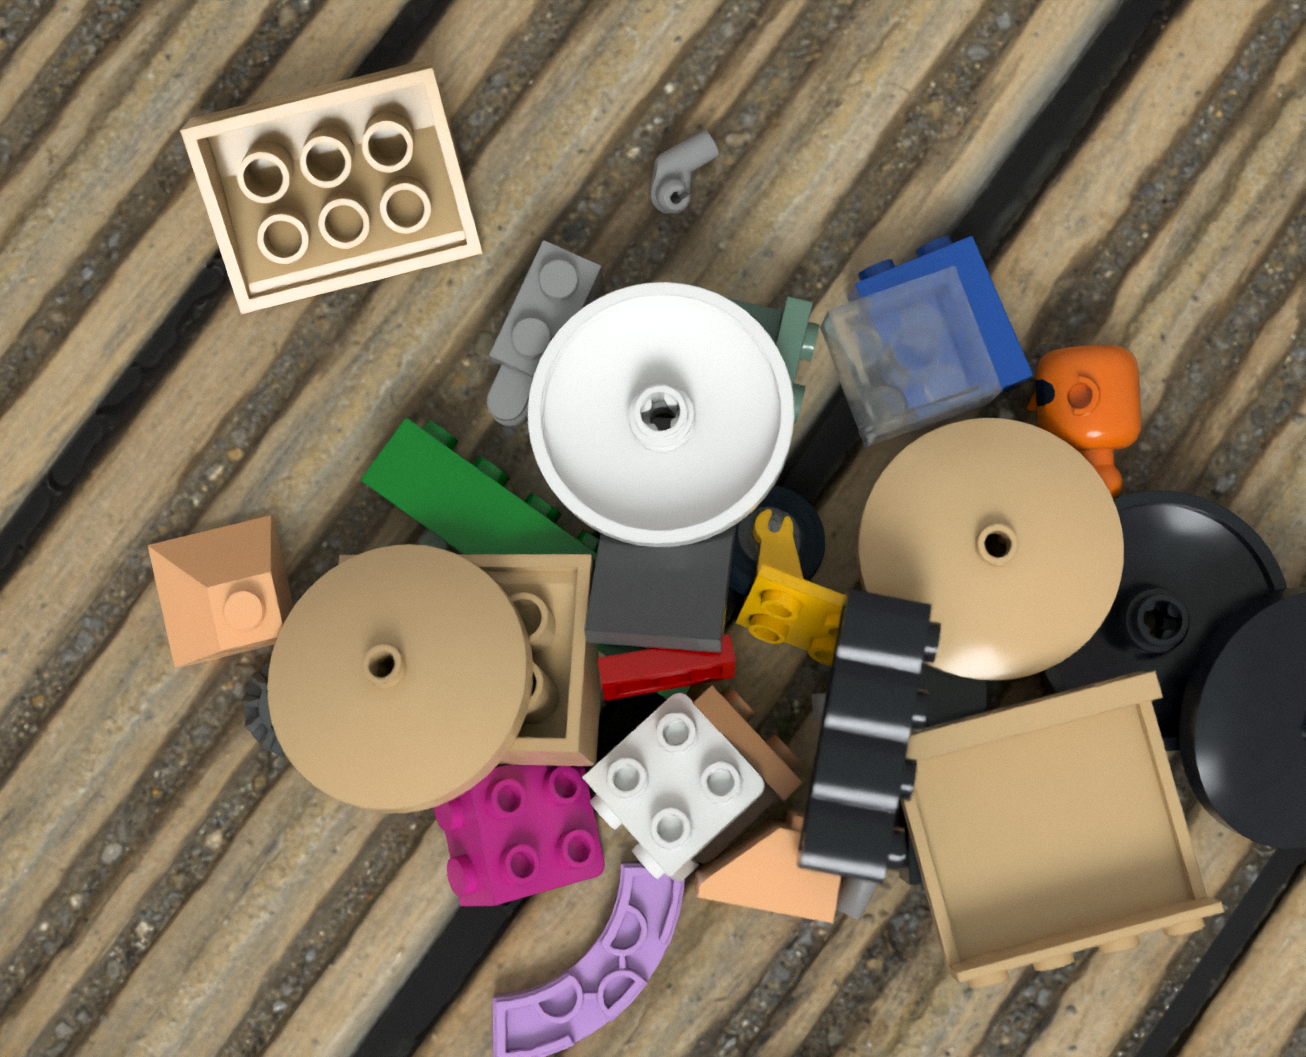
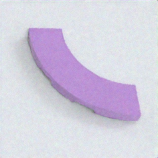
[493,861,685,1057]

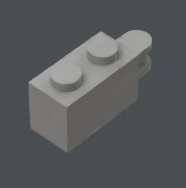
[487,240,604,427]

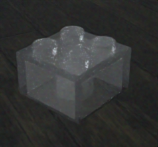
[820,265,1003,448]

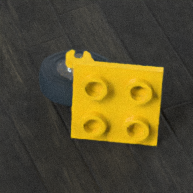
[729,486,844,666]

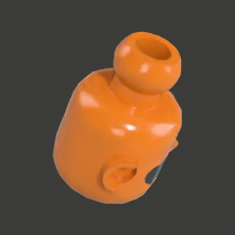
[1027,345,1141,499]

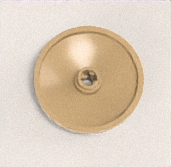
[856,418,1124,681]
[267,544,533,813]

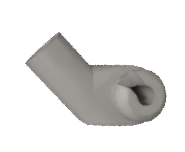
[649,129,719,214]

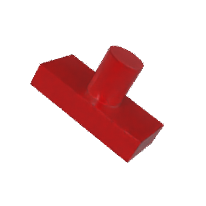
[597,635,736,701]

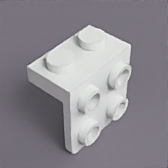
[582,693,765,882]

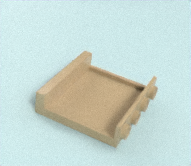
[901,671,1224,988]

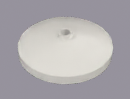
[528,282,794,547]

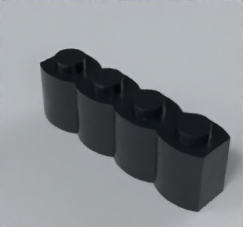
[796,589,941,884]

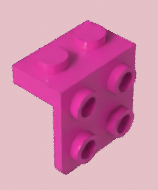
[434,764,605,907]

